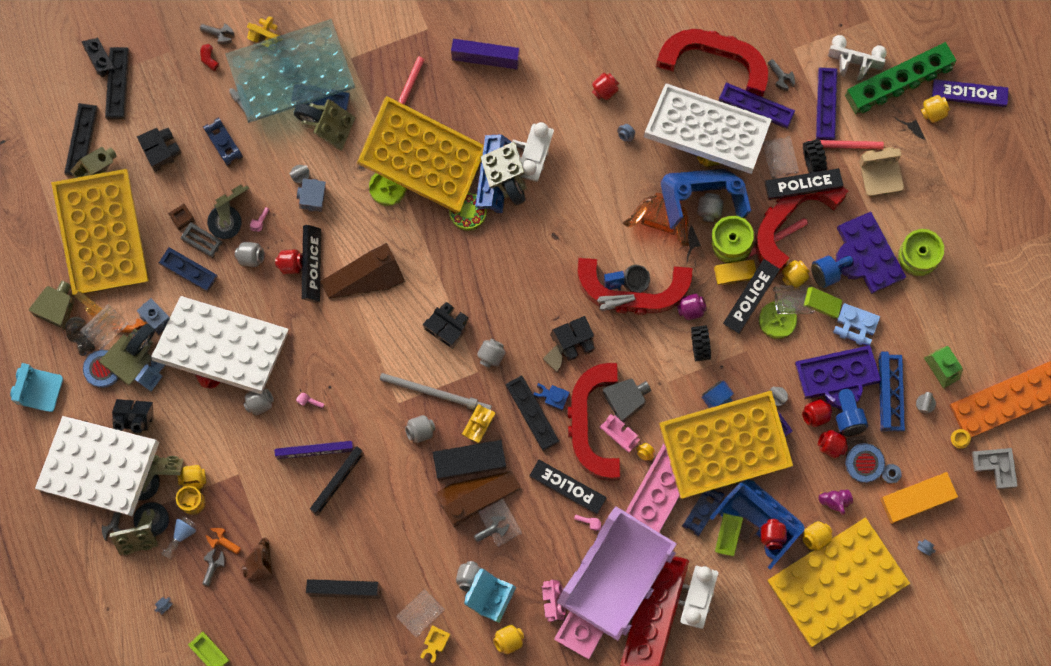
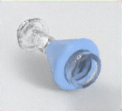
[161,516,196,560]

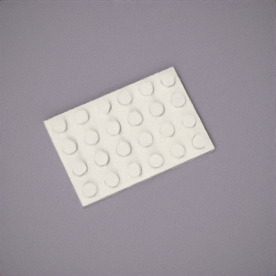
[644,83,771,174]
[151,296,288,394]
[35,416,159,516]

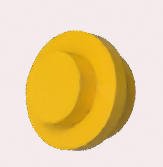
[951,429,971,449]
[636,443,655,461]

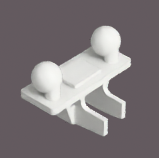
[828,35,887,81]
[512,122,554,182]
[678,566,718,629]

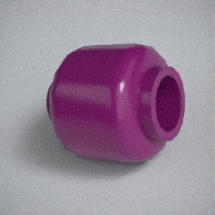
[677,294,707,321]

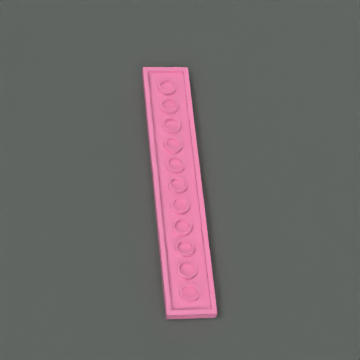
[554,444,679,660]

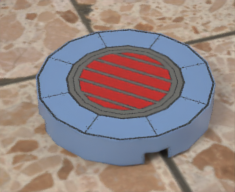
[83,349,119,388]
[845,443,885,483]

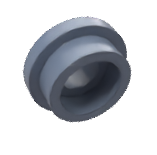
[617,124,635,142]
[882,464,902,484]
[917,539,936,556]
[154,597,173,615]

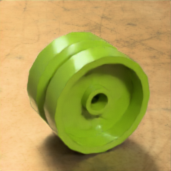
[712,216,754,263]
[898,229,944,276]

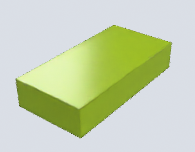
[804,287,842,319]
[715,513,743,556]
[188,631,230,666]

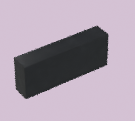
[433,440,506,481]
[306,579,380,599]

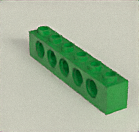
[845,42,957,115]

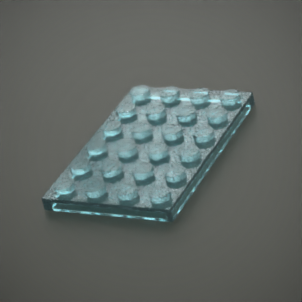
[226,19,355,123]

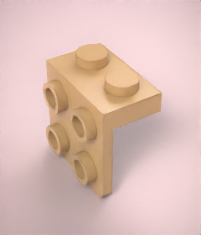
[859,147,904,196]

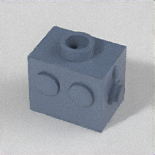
[297,179,326,212]
[137,298,170,335]

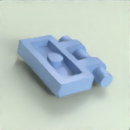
[833,303,880,346]

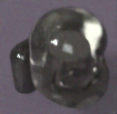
[65,317,95,356]

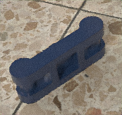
[203,117,243,166]
[682,490,725,537]

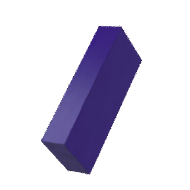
[451,39,520,70]

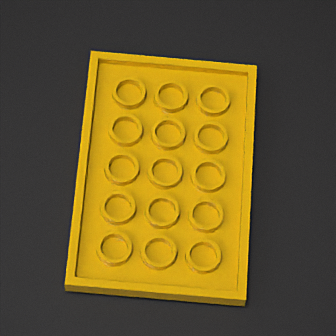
[357,96,484,214]
[51,169,149,295]
[659,390,793,499]
[767,517,910,647]

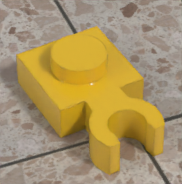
[421,625,451,664]

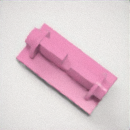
[600,414,640,453]
[542,580,566,622]

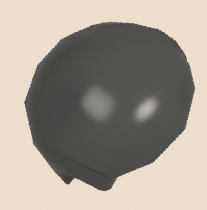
[623,264,650,293]

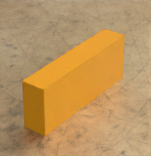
[880,472,958,524]

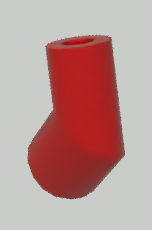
[200,44,219,71]

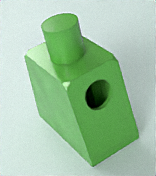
[924,346,963,389]

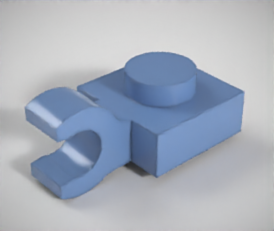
[135,361,165,391]

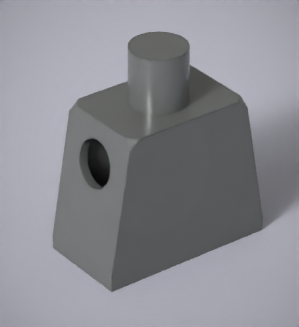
[602,379,651,423]

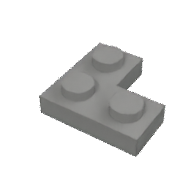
[972,448,1017,489]

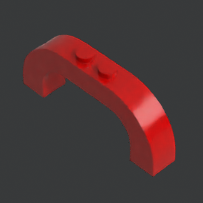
[656,29,768,97]
[755,187,848,277]
[577,257,693,315]
[568,363,620,481]

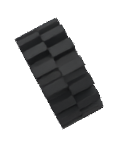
[803,139,827,173]
[691,325,711,362]

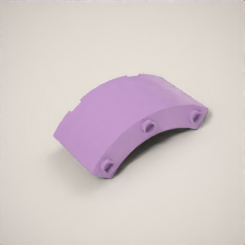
[557,506,676,641]

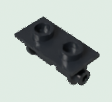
[81,38,114,77]

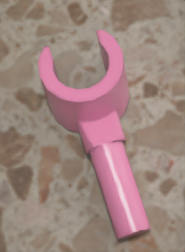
[250,207,269,232]
[296,393,324,408]
[574,515,601,530]

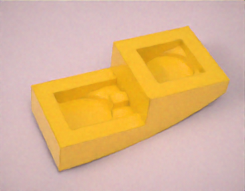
[714,260,756,285]

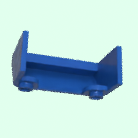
[661,169,751,229]
[710,479,805,570]

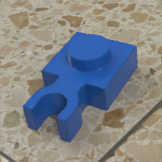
[604,271,624,291]
[533,383,570,411]

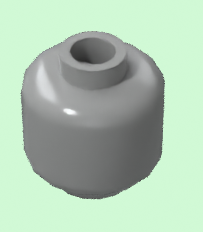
[697,193,723,222]
[235,242,265,267]
[477,338,506,368]
[244,388,274,415]
[405,415,435,443]
[456,561,482,592]

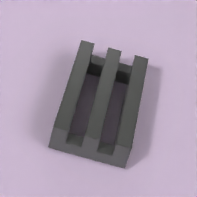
[180,222,223,258]

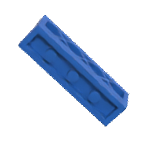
[475,134,512,213]
[878,352,905,431]

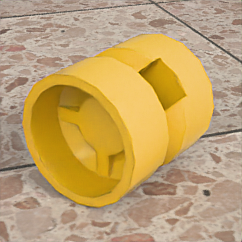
[176,486,205,515]

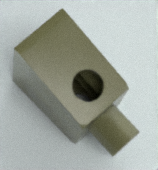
[70,147,117,178]
[29,281,74,330]

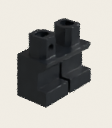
[136,127,182,172]
[423,302,469,349]
[550,316,595,361]
[112,399,154,433]

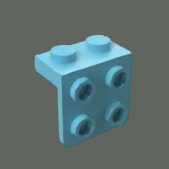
[10,363,63,412]
[464,569,516,623]

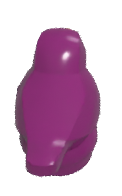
[818,489,853,515]

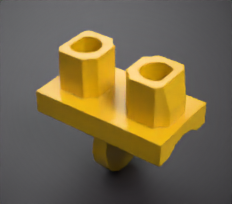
[247,16,283,50]
[462,404,496,444]

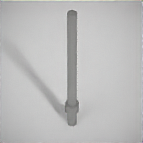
[380,373,492,410]

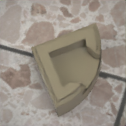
[543,345,562,373]

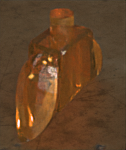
[623,193,689,246]

